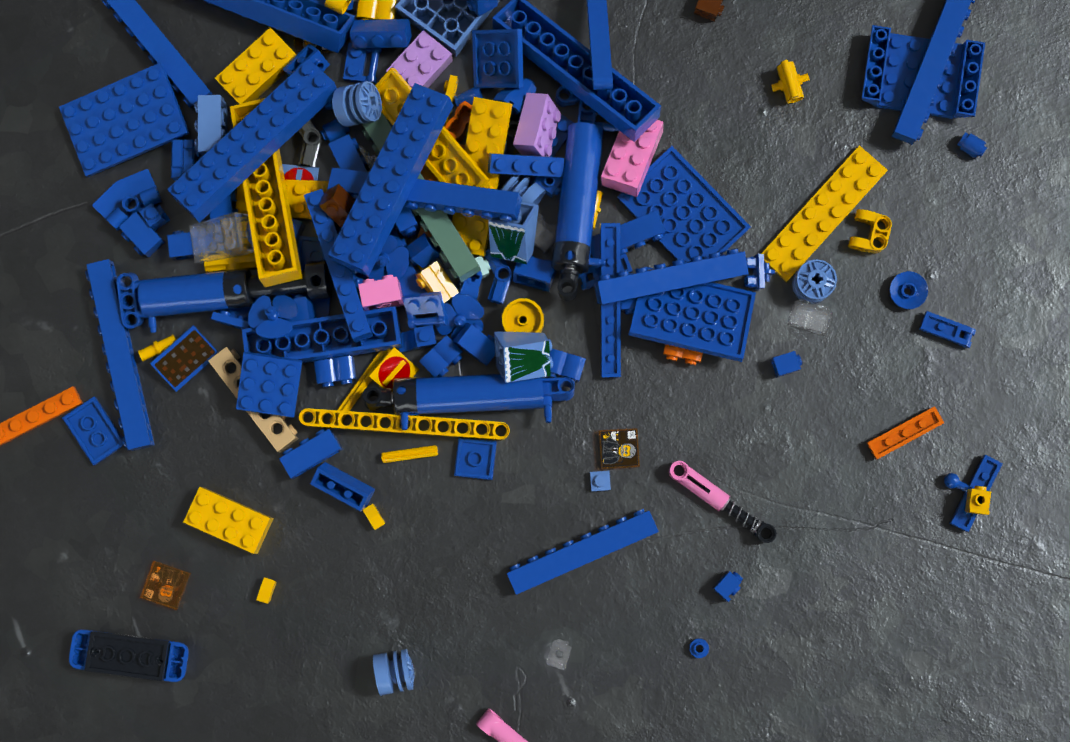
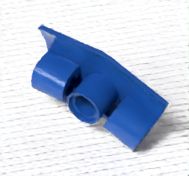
[92,169,162,231]

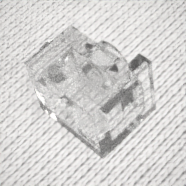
[546,638,572,670]

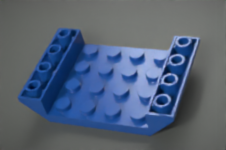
[861,25,985,119]

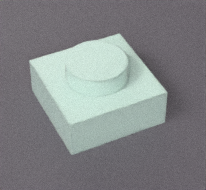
[475,256,491,279]

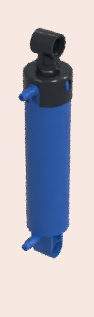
[551,101,619,301]
[362,374,575,430]

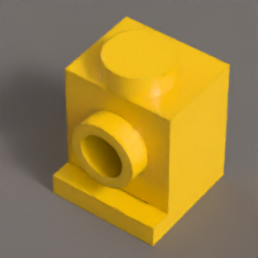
[965,486,991,515]

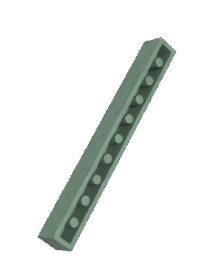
[362,112,481,282]

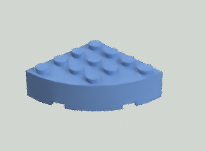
[395,0,500,57]

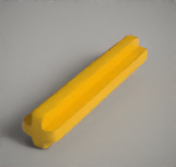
[381,445,438,463]

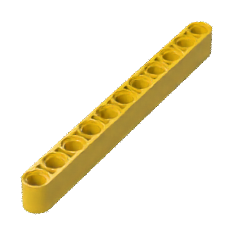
[299,408,510,440]

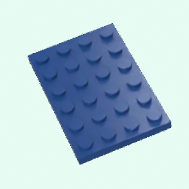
[59,63,190,177]
[617,146,751,262]
[629,266,756,362]

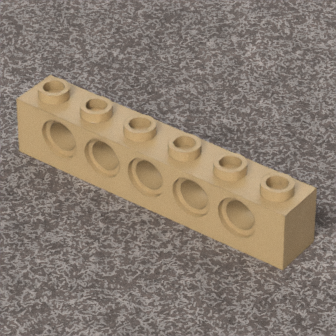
[208,347,299,453]

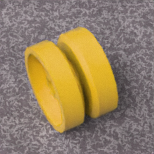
[502,298,544,333]

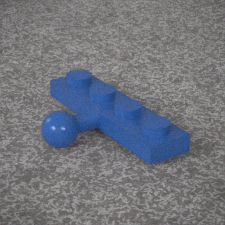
[944,455,1003,532]

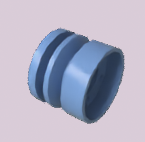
[332,81,382,127]
[501,175,546,205]
[792,259,837,304]
[373,649,415,696]

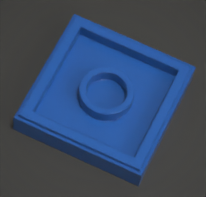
[454,437,497,480]

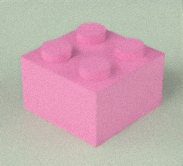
[358,275,404,311]

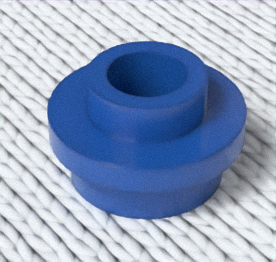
[689,638,709,658]

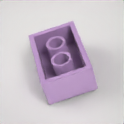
[386,30,453,88]
[513,93,561,157]

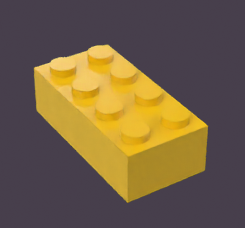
[215,27,296,104]
[183,487,274,554]

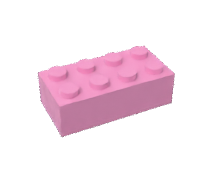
[601,120,663,197]

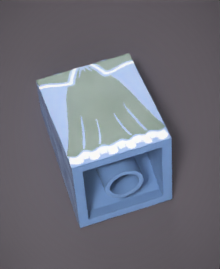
[488,202,539,264]
[494,331,553,383]

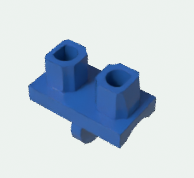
[744,254,775,291]

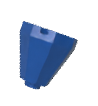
[493,78,537,122]

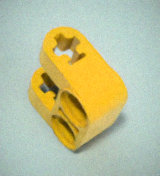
[848,209,892,254]

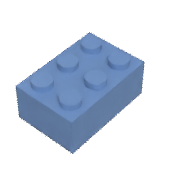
[195,95,228,157]

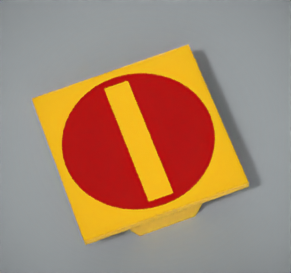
[368,347,420,392]

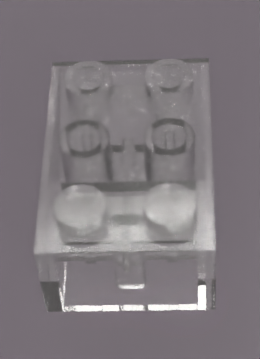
[189,212,254,263]

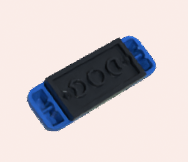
[69,630,189,682]

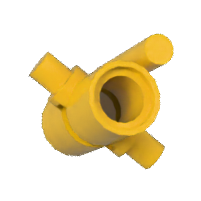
[771,60,810,104]

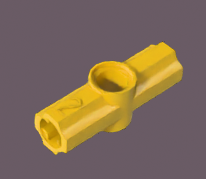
[204,251,257,273]

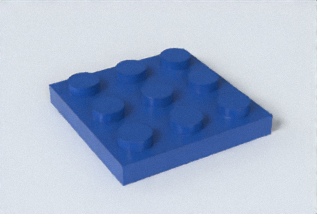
[472,29,523,88]
[236,351,303,418]

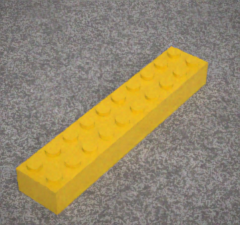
[230,98,303,287]

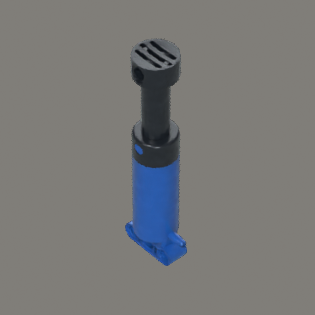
[117,260,332,333]

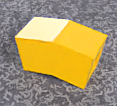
[363,503,385,530]
[256,577,277,604]

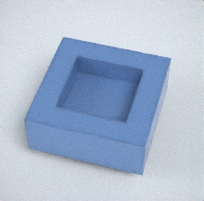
[590,471,611,492]

